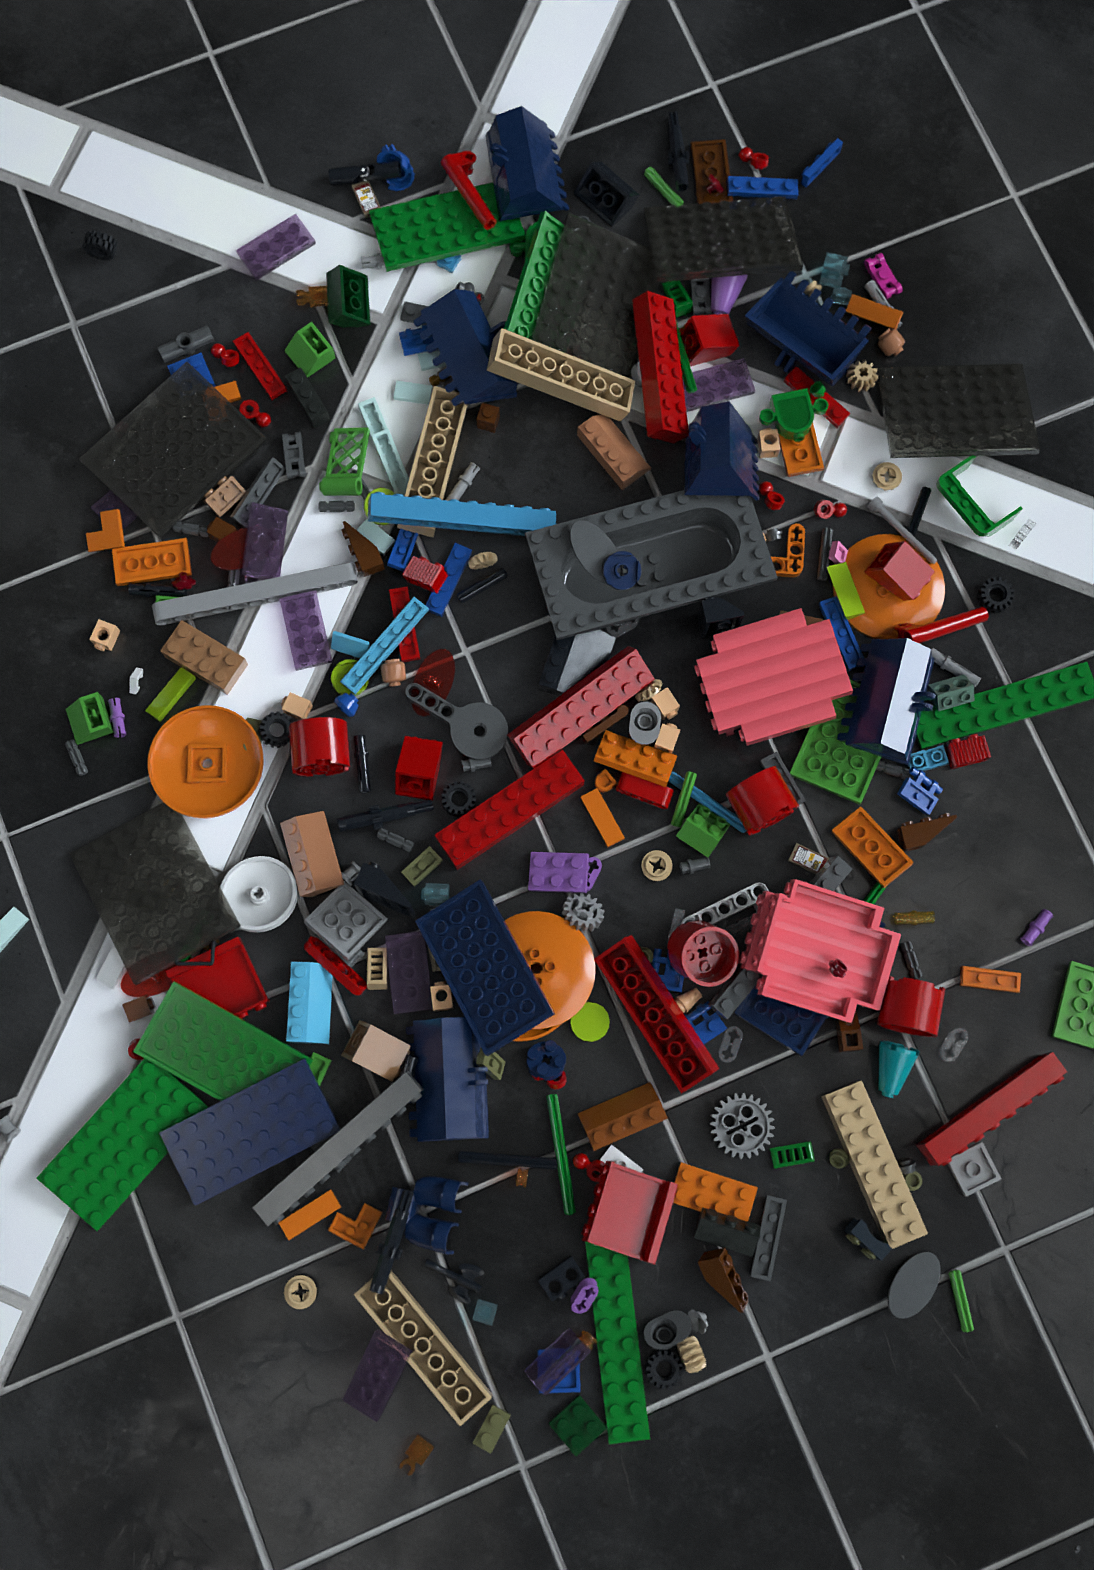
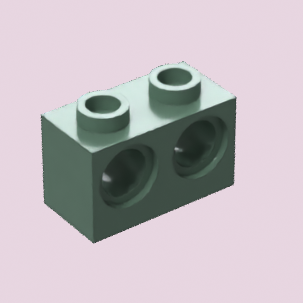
[928,674,975,711]

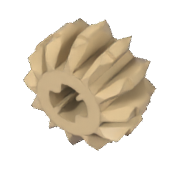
[846,360,878,392]
[677,1336,706,1373]

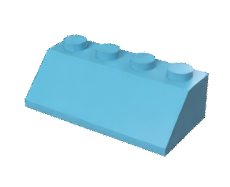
[286,962,333,1044]

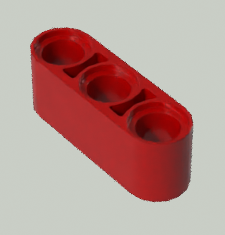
[616,772,674,809]

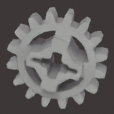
[562,893,605,933]

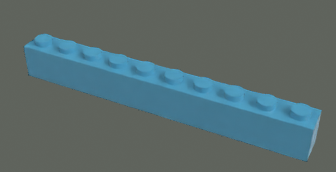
[368,492,556,536]

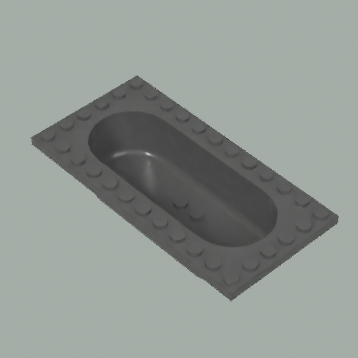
[525,490,778,640]

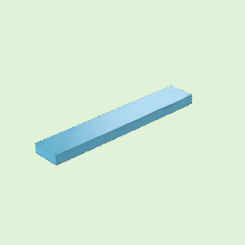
[340,597,429,694]

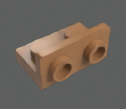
[203,476,246,517]

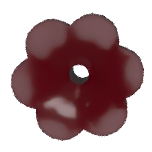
[706,174,724,193]
[172,572,196,590]

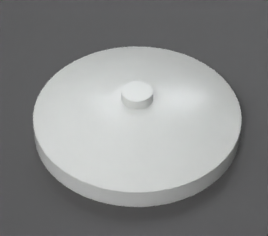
[219,856,298,932]

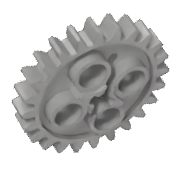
[709,1093,775,1159]

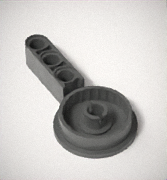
[405,683,508,759]

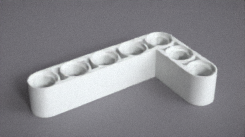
[680,882,769,925]

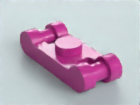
[864,253,903,299]

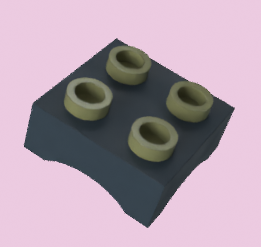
[844,1218,892,1261]

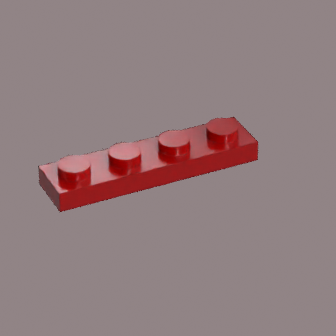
[233,332,287,400]
[783,366,851,428]
[389,587,420,662]

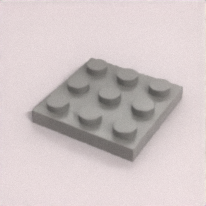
[304,881,387,961]

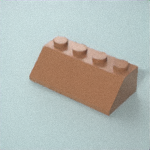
[577,415,651,490]
[280,811,344,897]

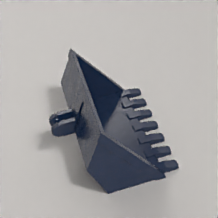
[485,105,569,221]
[745,271,871,387]
[413,289,518,406]
[684,401,759,501]
[837,638,936,766]
[406,1017,489,1142]

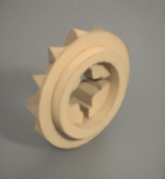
[872,462,902,491]
[468,552,498,570]
[635,679,663,702]
[641,850,672,882]
[284,1275,317,1309]

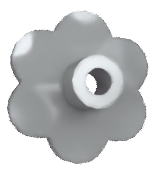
[688,1310,708,1334]

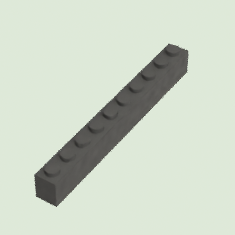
[707,856,853,1019]
[252,1071,424,1226]

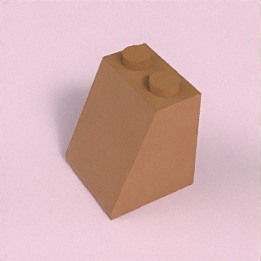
[341,1020,411,1082]

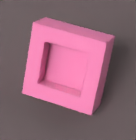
[828,541,848,564]

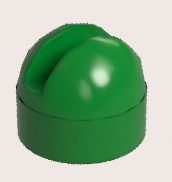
[809,381,826,398]

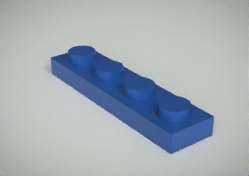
[727,176,798,199]
[425,543,472,617]
[818,596,864,671]

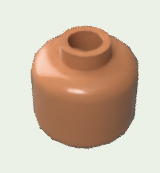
[877,328,905,356]
[380,659,406,687]

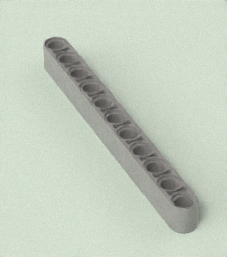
[152,563,358,625]

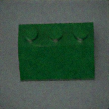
[326,264,371,328]

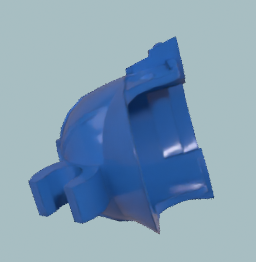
[377,144,414,191]

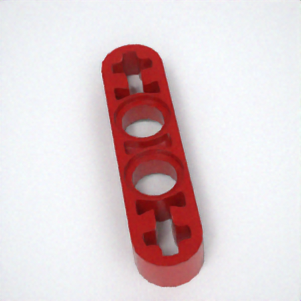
[304,936,367,996]

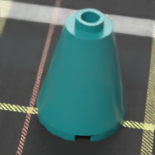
[878,1041,920,1098]

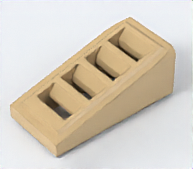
[367,947,387,990]

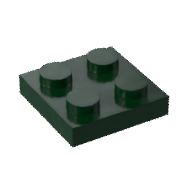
[549,1394,607,1457]

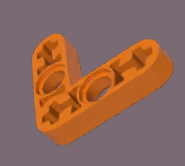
[771,524,805,577]

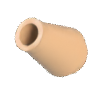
[675,988,702,1013]

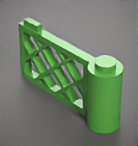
[319,428,370,496]

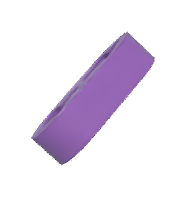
[587,857,602,892]
[570,1278,599,1313]

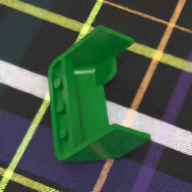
[936,452,1023,537]

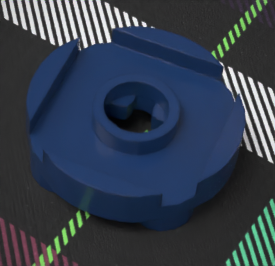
[602,551,641,590]
[526,1040,566,1081]

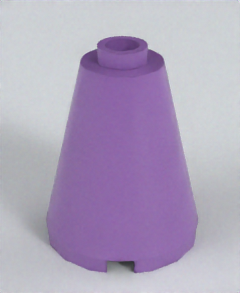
[711,264,748,315]

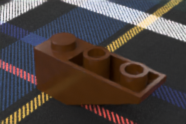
[341,521,385,577]
[897,813,957,852]
[835,1010,863,1053]
[698,1248,749,1313]

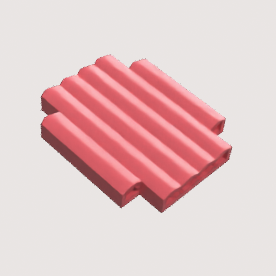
[694,608,853,746]
[739,879,901,1023]

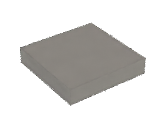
[948,1142,1001,1197]

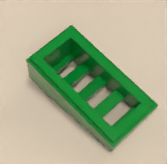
[662,278,693,317]
[770,1141,815,1169]

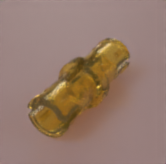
[894,910,935,926]

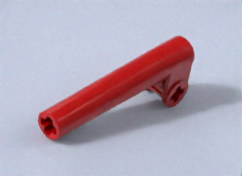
[441,150,496,230]
[894,607,989,644]

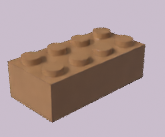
[161,620,248,695]

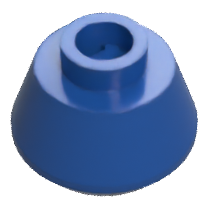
[334,693,359,717]

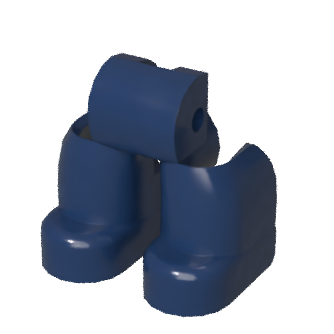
[385,1176,469,1254]

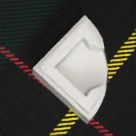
[130,667,143,694]

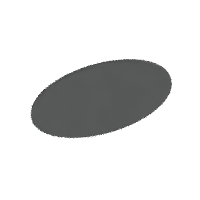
[570,520,623,584]
[888,1252,941,1319]

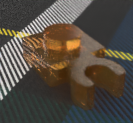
[296,286,328,307]
[399,1434,434,1476]

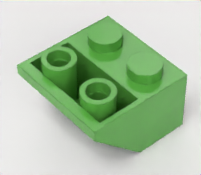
[284,322,335,378]
[66,692,114,745]
[676,804,731,857]

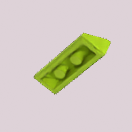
[827,562,865,620]
[145,667,196,722]

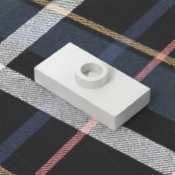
[600,1145,643,1172]

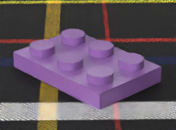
[528,852,589,893]

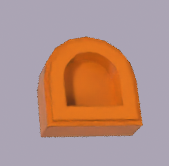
[595,769,618,792]

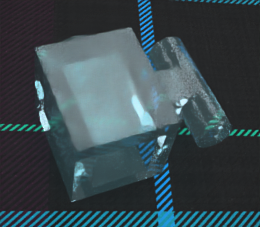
[819,252,850,289]
[421,883,450,906]

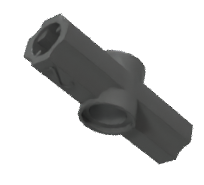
[157,326,215,363]

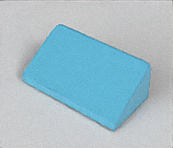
[331,631,370,658]

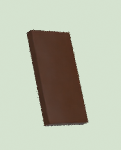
[690,139,733,209]

